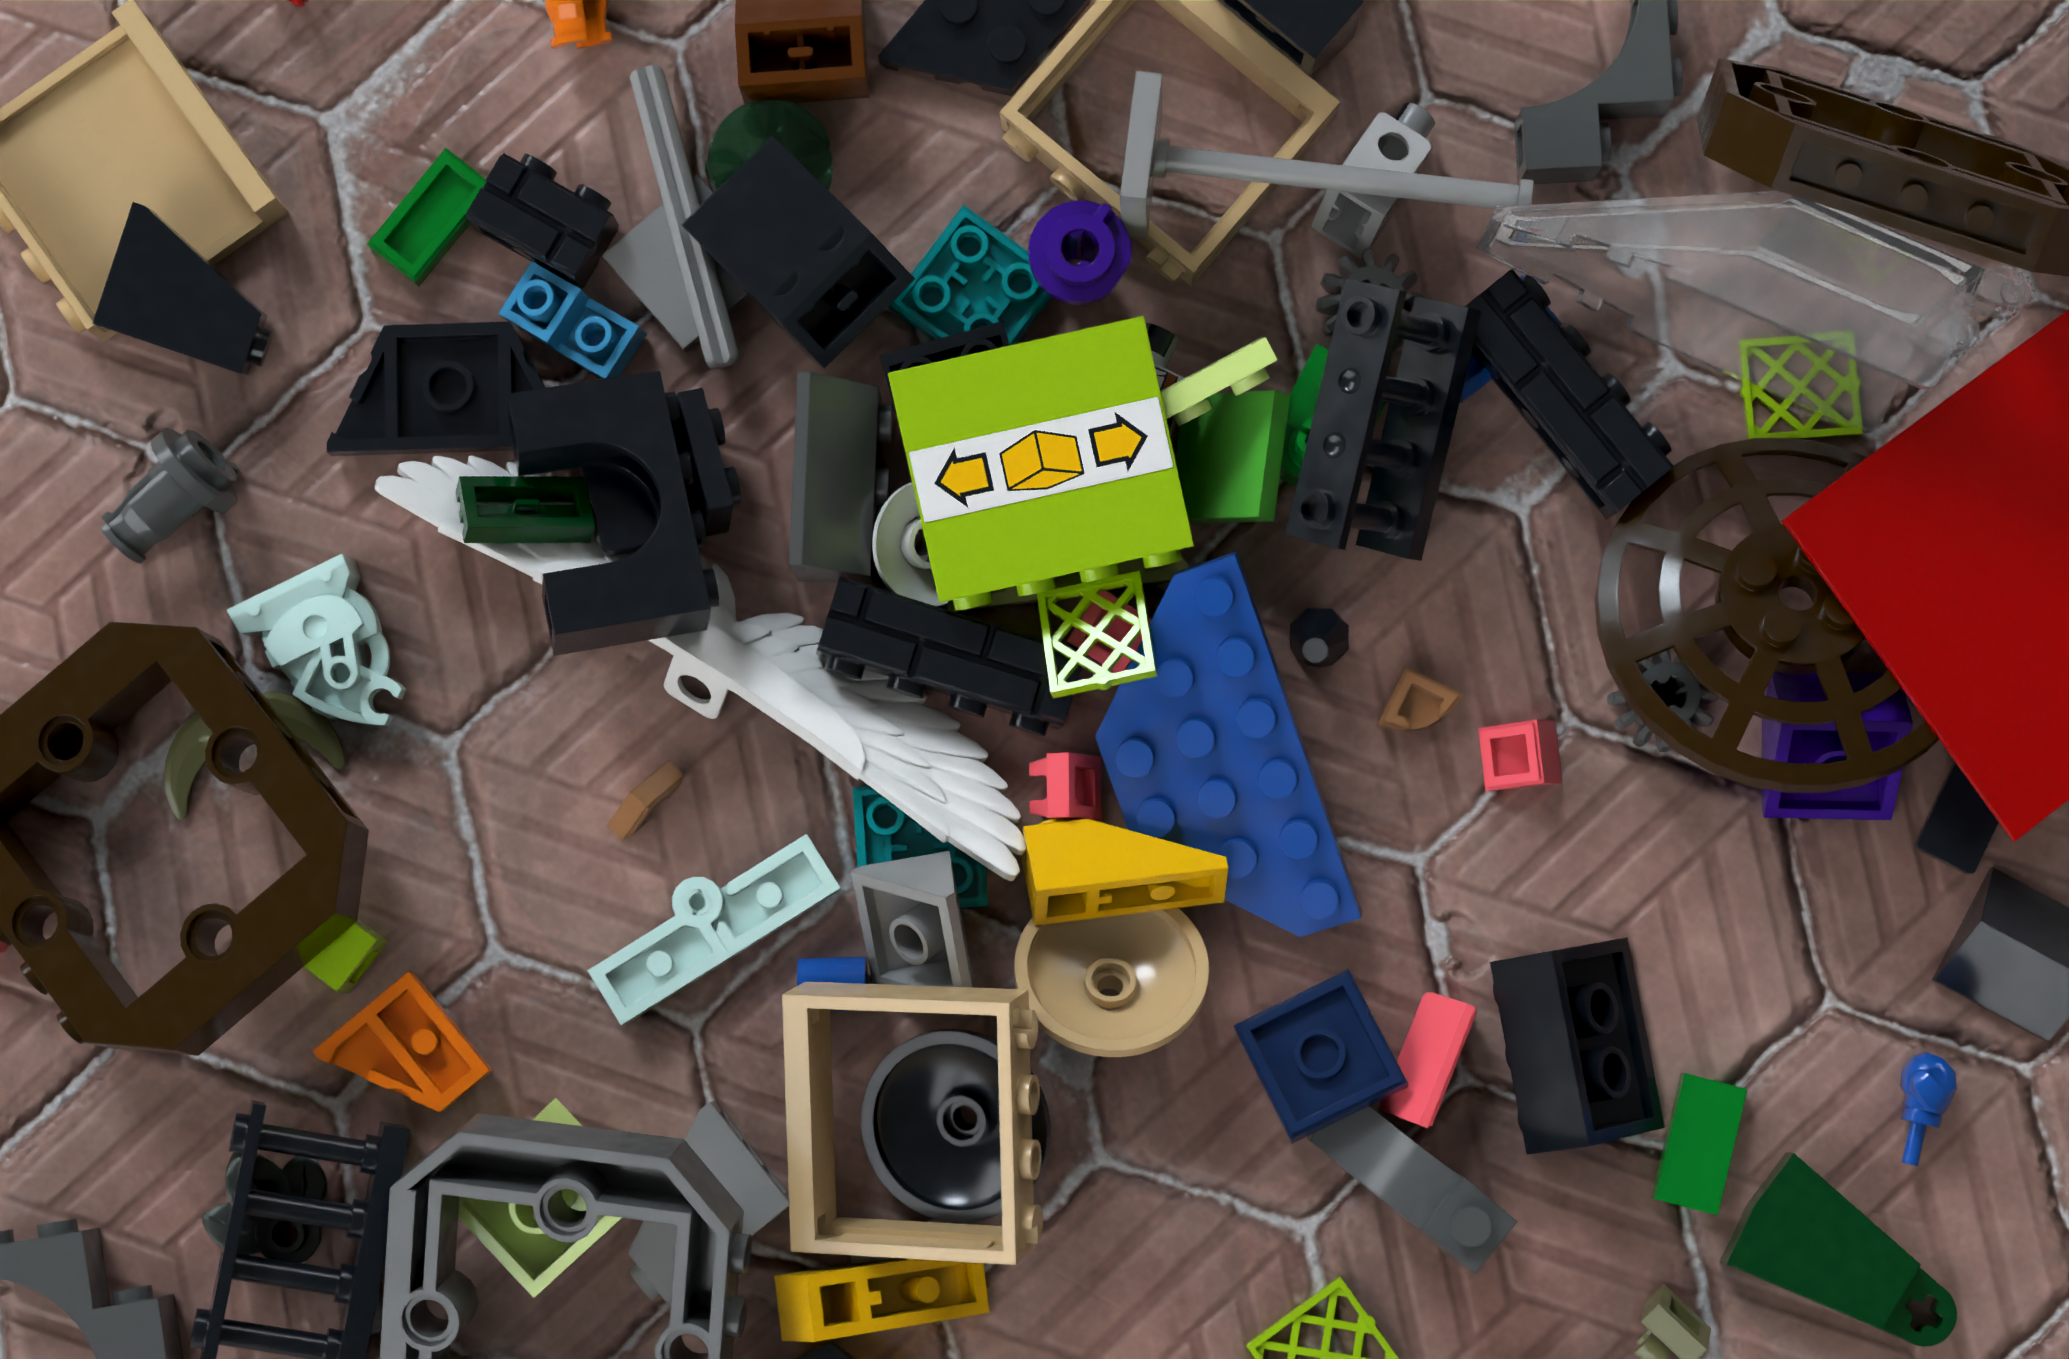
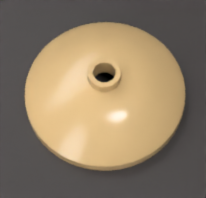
[1014,908,1209,1057]

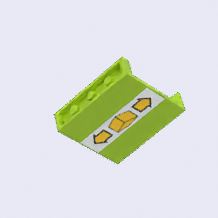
[888,316,1194,610]

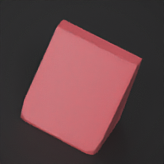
[1478,719,1562,791]

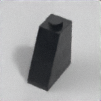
[92,202,273,375]

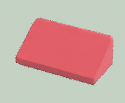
[1380,992,1477,1128]

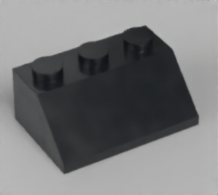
[1490,937,1665,1155]

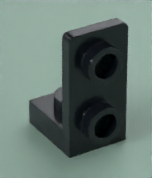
[1914,761,1999,874]

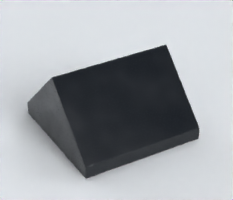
[1932,867,2069,1042]

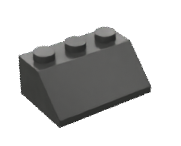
[789,371,893,584]

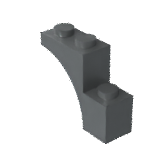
[1514,0,1683,185]
[0,1218,183,1359]

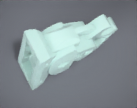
[227,554,406,726]

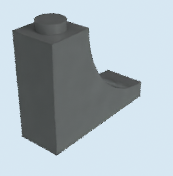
[1308,1106,1518,1274]

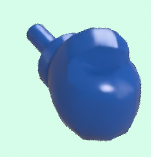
[1900,1052,1957,1166]

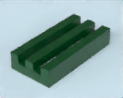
[455,476,595,543]

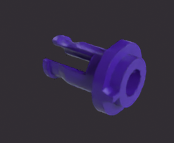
[1028,201,1131,306]

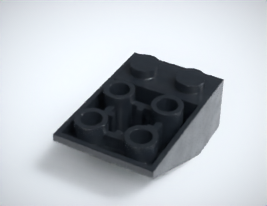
[681,136,915,369]

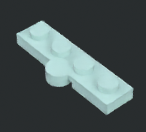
[587,834,842,1026]

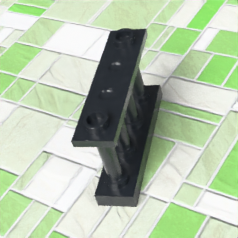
[1285,278,1482,561]
[190,1100,410,1359]

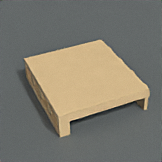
[0,0,289,342]

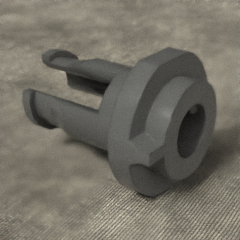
[101,428,240,564]

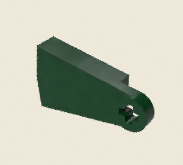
[1720,1152,1957,1347]

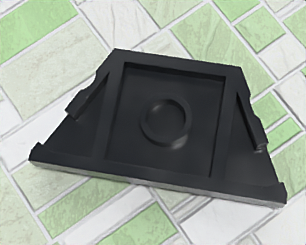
[878,0,1091,96]
[327,321,546,456]

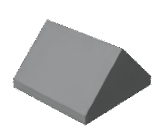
[851,851,973,987]

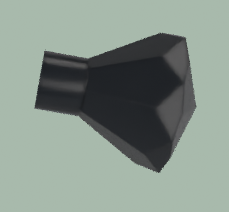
[1289,608,1349,668]

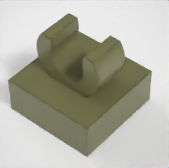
[1634,1283,1711,1359]

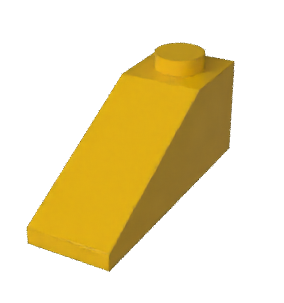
[1022,819,1229,926]
[774,1258,990,1342]

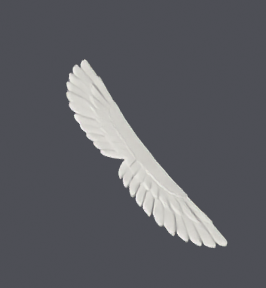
[375,455,1026,881]

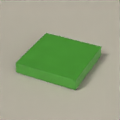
[1175,390,1290,524]

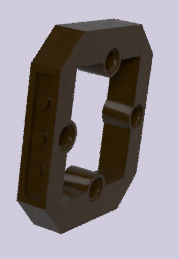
[1697,58,2069,276]
[0,622,369,1056]

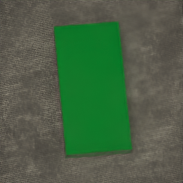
[367,148,486,287]
[1651,1073,1748,1216]

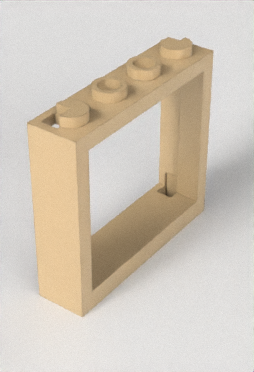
[1000,0,1340,286]
[782,982,1043,1265]

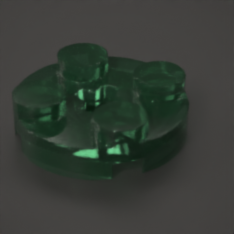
[705,100,833,192]

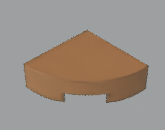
[1376,667,1463,732]
[607,760,684,841]

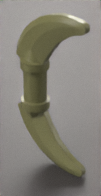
[164,691,346,819]

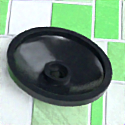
[861,1028,1051,1223]

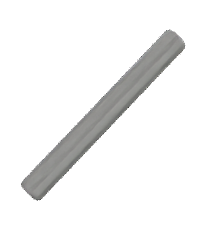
[630,65,740,369]

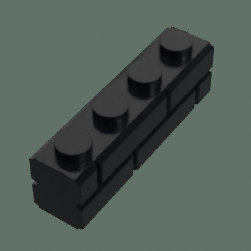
[1464,269,1674,520]
[816,576,1082,737]

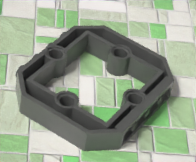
[380,1113,752,1359]

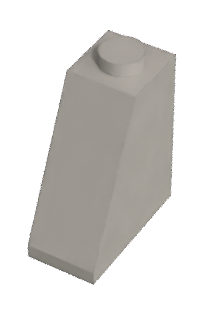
[628,1101,789,1304]

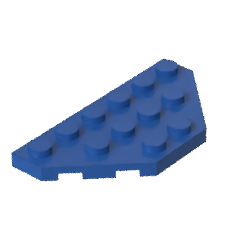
[1095,551,1362,937]

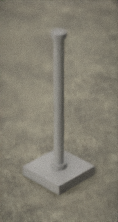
[1120,71,1534,238]

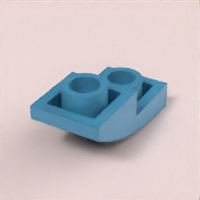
[498,261,647,379]

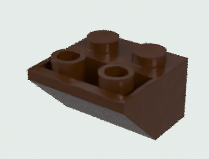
[735,0,870,107]

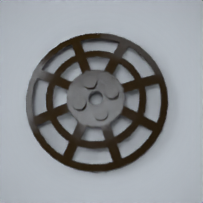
[1595,438,1939,793]

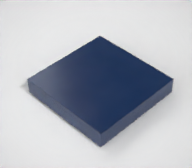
[1234,969,1408,1144]

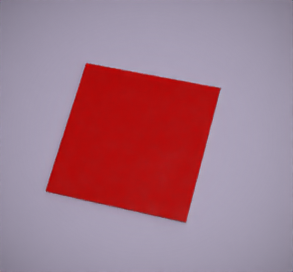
[1781,309,2069,842]

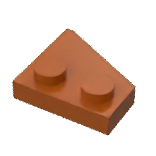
[312,971,494,1112]

